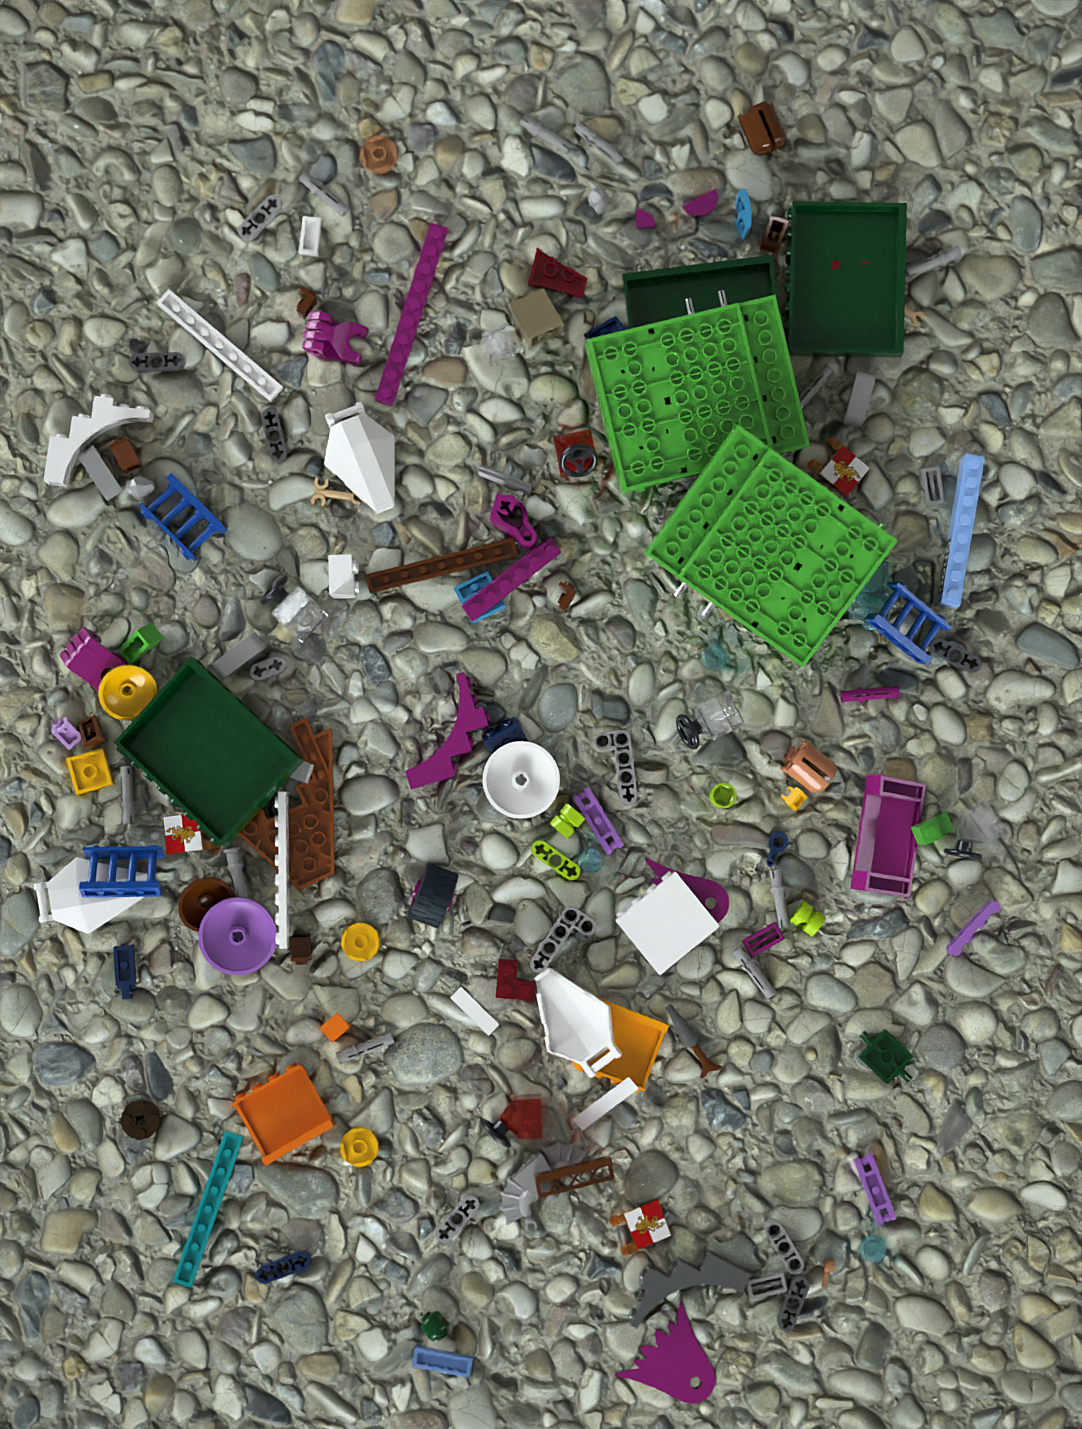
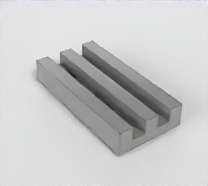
[920,466,945,507]
[747,1271,788,1300]

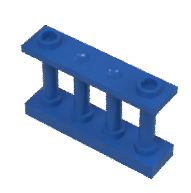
[139,473,228,561]
[864,581,951,665]
[79,845,164,898]

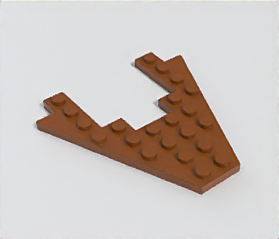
[238,718,335,890]

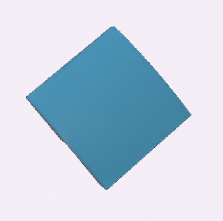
[734,189,752,241]
[454,571,506,624]

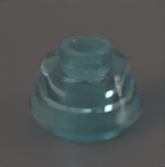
[701,644,727,670]
[578,848,604,873]
[860,1236,887,1263]

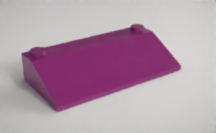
[850,774,926,898]

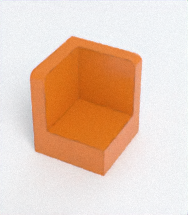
[320,1013,351,1042]

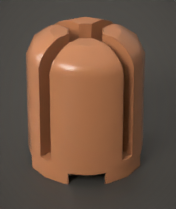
[780,739,837,793]

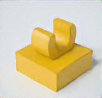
[781,786,807,812]

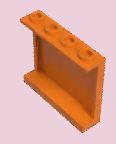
[231,1062,335,1166]

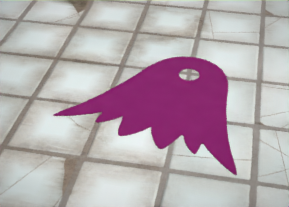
[645,857,729,923]
[615,1301,715,1403]

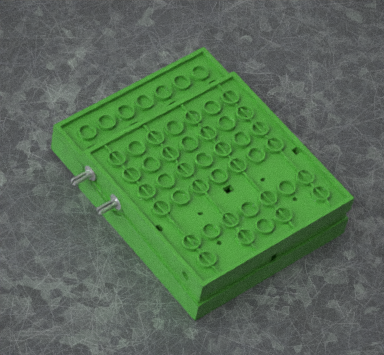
[585,290,810,494]
[644,424,898,668]

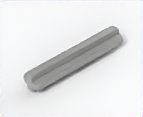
[478,465,532,494]

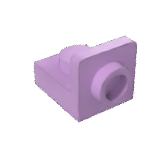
[52,717,82,750]

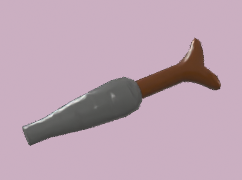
[665,1004,723,1078]

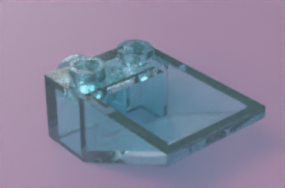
[848,562,890,630]

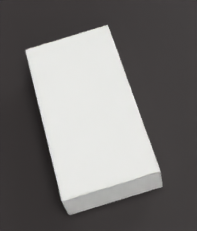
[299,216,322,257]

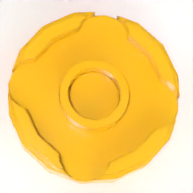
[341,923,380,961]
[340,1127,379,1167]

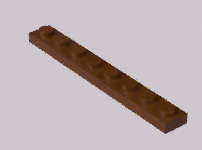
[365,538,518,594]

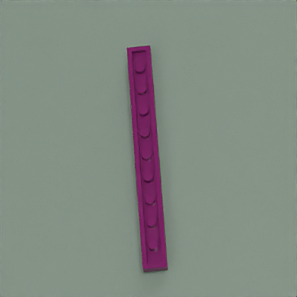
[375,222,449,407]

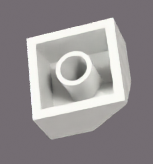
[328,554,359,599]

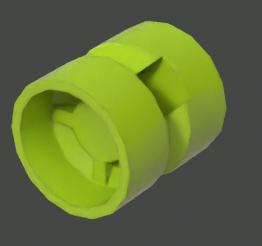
[709,783,737,809]
[549,803,585,839]
[790,900,826,937]

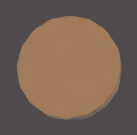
[361,135,398,173]

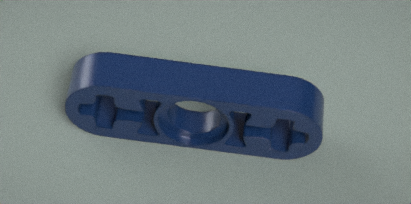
[256,1250,311,1284]

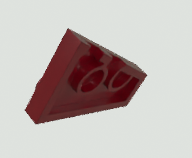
[528,248,588,298]

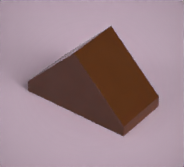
[760,214,789,254]
[78,714,109,750]

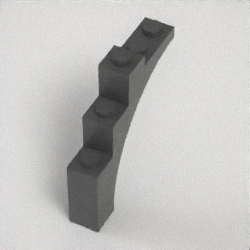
[628,1250,751,1329]

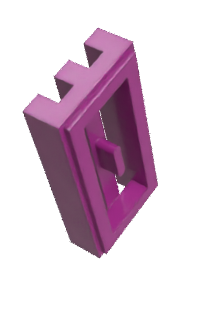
[741,922,785,958]

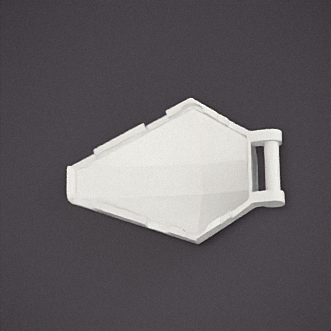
[324,402,395,514]
[34,857,147,934]
[534,967,622,1078]

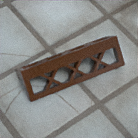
[533,1155,615,1198]

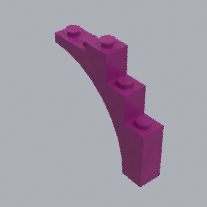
[405,672,491,790]

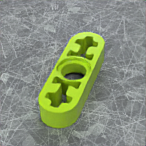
[531,841,580,880]

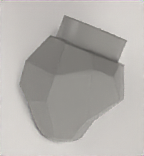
[588,185,610,214]
[126,475,155,499]

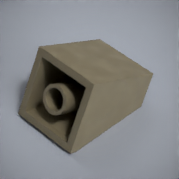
[509,288,563,349]

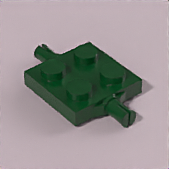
[858,1029,914,1084]

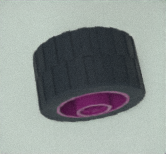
[407,863,459,928]

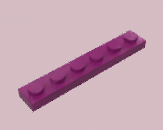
[460,537,562,622]

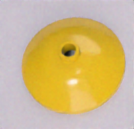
[98,665,157,721]

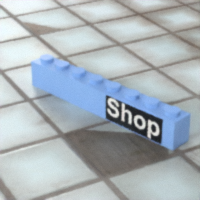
[936,453,985,609]

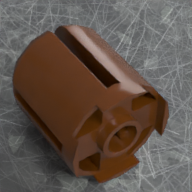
[737,100,786,156]

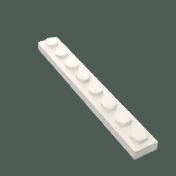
[156,289,283,402]
[275,792,289,949]

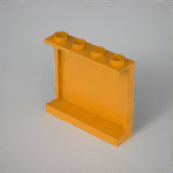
[571,996,669,1093]

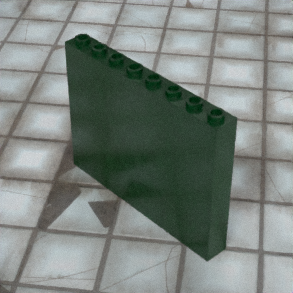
[784,201,907,358]
[621,255,781,329]
[114,656,305,847]

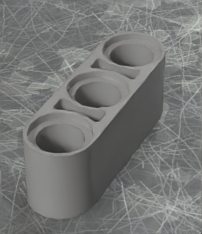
[843,371,876,428]
[77,445,124,501]
[211,633,267,681]
[764,1218,804,1274]

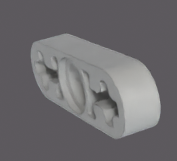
[238,195,282,242]
[435,1194,479,1243]

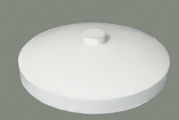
[483,741,560,818]

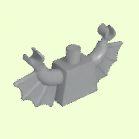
[500,1141,591,1231]

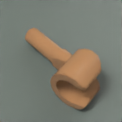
[822,1259,835,1288]

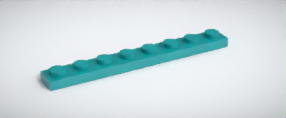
[173,1130,244,1288]

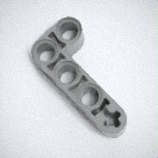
[594,730,637,805]
[530,906,596,973]

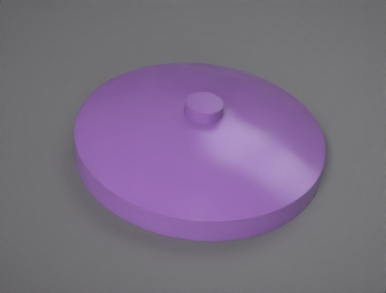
[198,897,277,975]

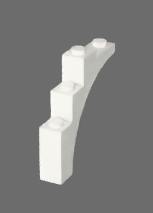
[44,394,154,487]

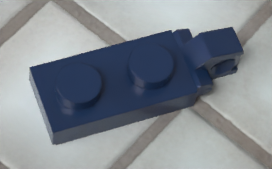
[113,945,137,1000]

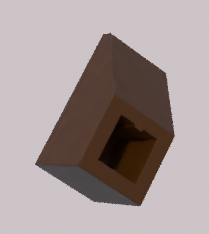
[109,437,143,473]

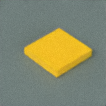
[66,748,115,795]

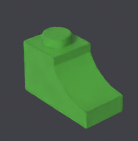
[119,623,164,665]
[911,812,954,845]

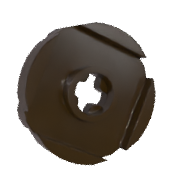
[120,1100,160,1140]

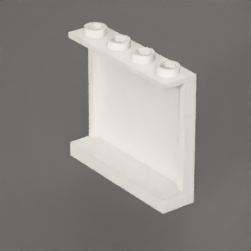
[615,871,720,975]

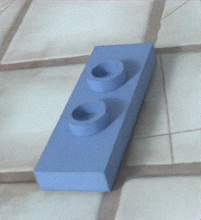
[412,1345,473,1378]

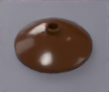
[177,877,235,932]

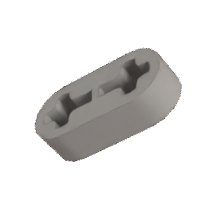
[250,657,286,681]

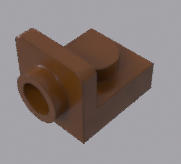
[296,286,318,320]
[557,581,577,613]
[290,936,312,965]

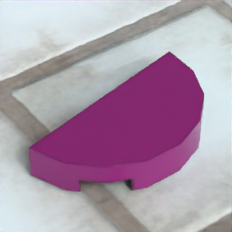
[683,188,718,218]

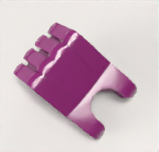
[302,312,369,365]
[490,494,537,551]
[59,627,129,690]

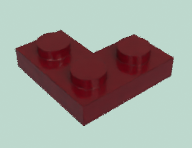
[496,959,536,1001]

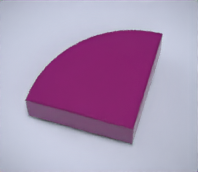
[635,209,656,230]

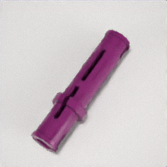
[840,686,900,703]

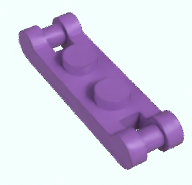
[572,787,624,855]
[946,901,1001,956]
[853,1153,897,1226]

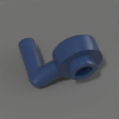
[766,831,789,867]

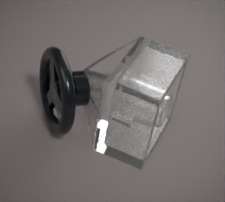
[260,575,328,643]
[676,691,746,750]
[944,799,1008,860]

